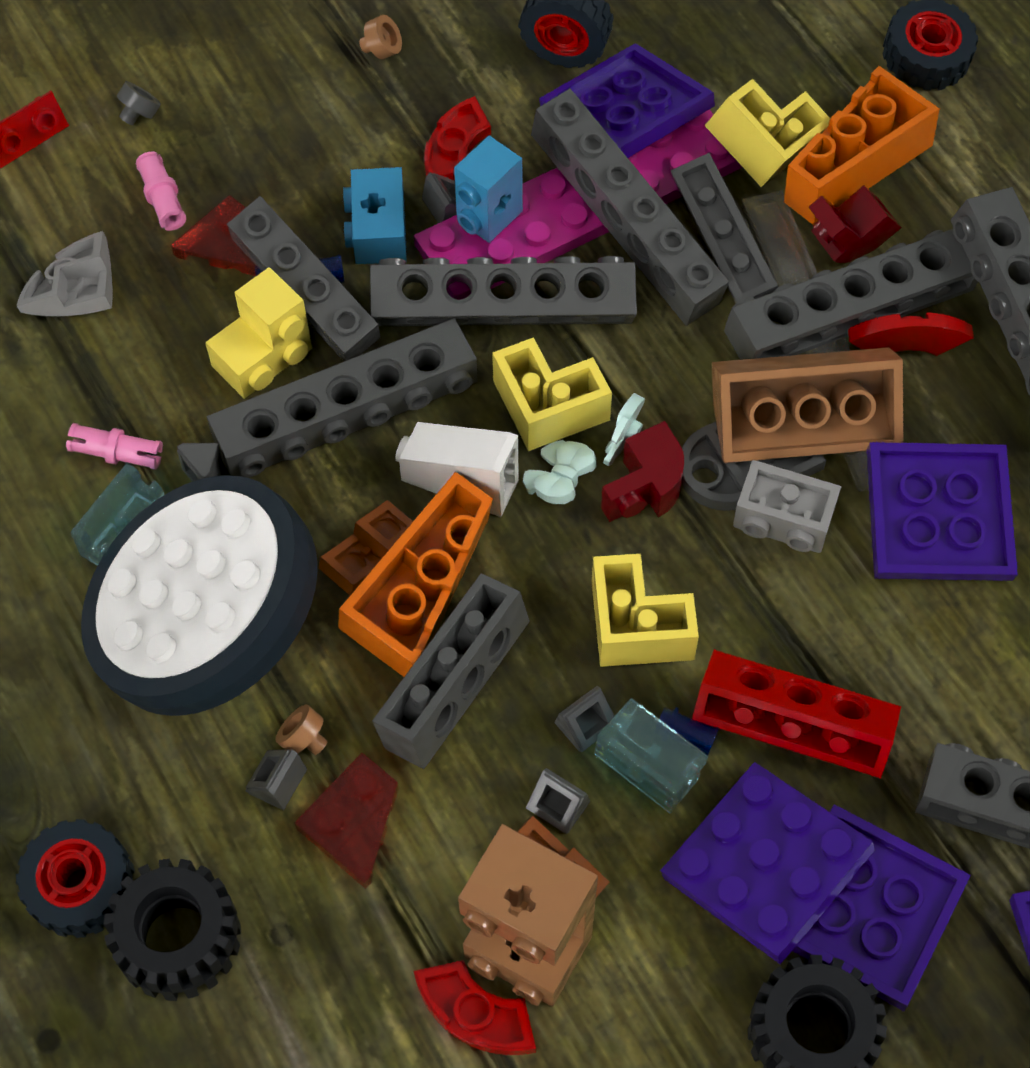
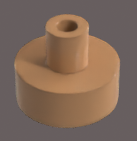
[359,15,402,59]
[276,704,327,755]

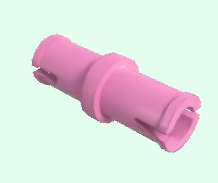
[136,151,186,231]
[66,423,163,470]

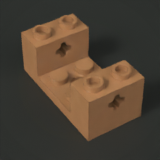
[458,824,598,1007]

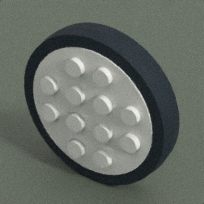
[81,475,317,716]

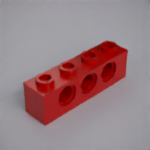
[692,649,901,778]

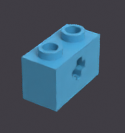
[454,135,523,243]
[343,167,407,264]

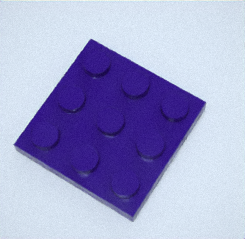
[539,43,715,158]
[866,442,1018,581]
[660,762,875,965]
[792,804,971,1011]

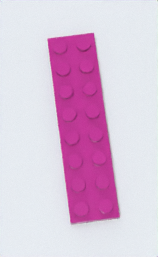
[414,109,742,300]

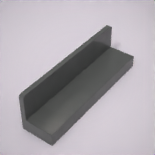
[670,153,778,304]

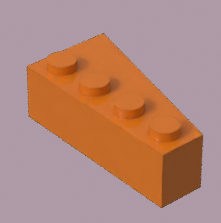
[784,66,940,225]
[338,472,493,677]

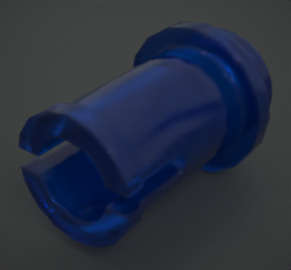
[654,706,719,757]

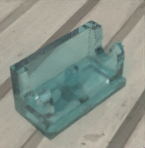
[70,463,164,566]
[594,698,709,814]

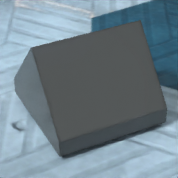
[422,173,457,223]
[177,443,224,482]
[554,686,619,753]
[245,749,307,811]
[526,768,590,834]

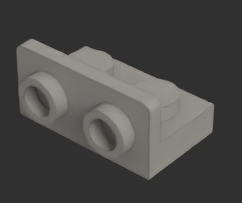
[733,460,841,553]

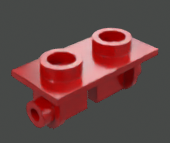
[0,90,69,168]

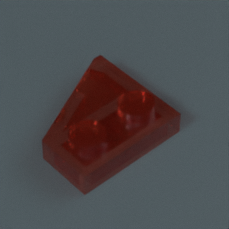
[171,195,261,276]
[295,753,399,889]

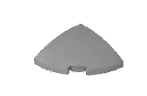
[17,231,113,316]

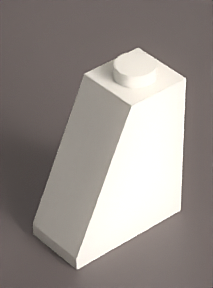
[396,422,519,517]

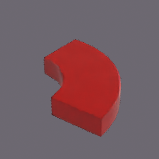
[424,96,491,181]
[848,312,974,356]
[413,960,536,1055]

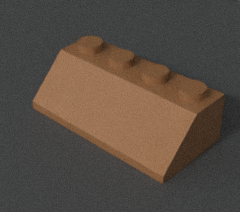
[712,348,903,463]

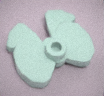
[603,393,645,466]
[523,440,597,504]

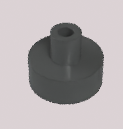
[117,81,161,125]

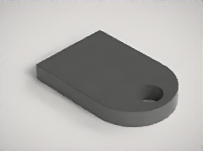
[682,421,826,511]

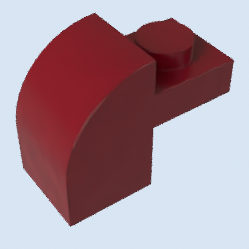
[809,185,902,263]
[601,421,684,522]

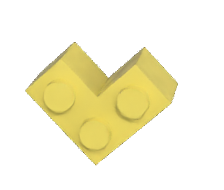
[705,79,830,187]
[205,267,312,399]
[492,337,612,451]
[592,553,699,667]

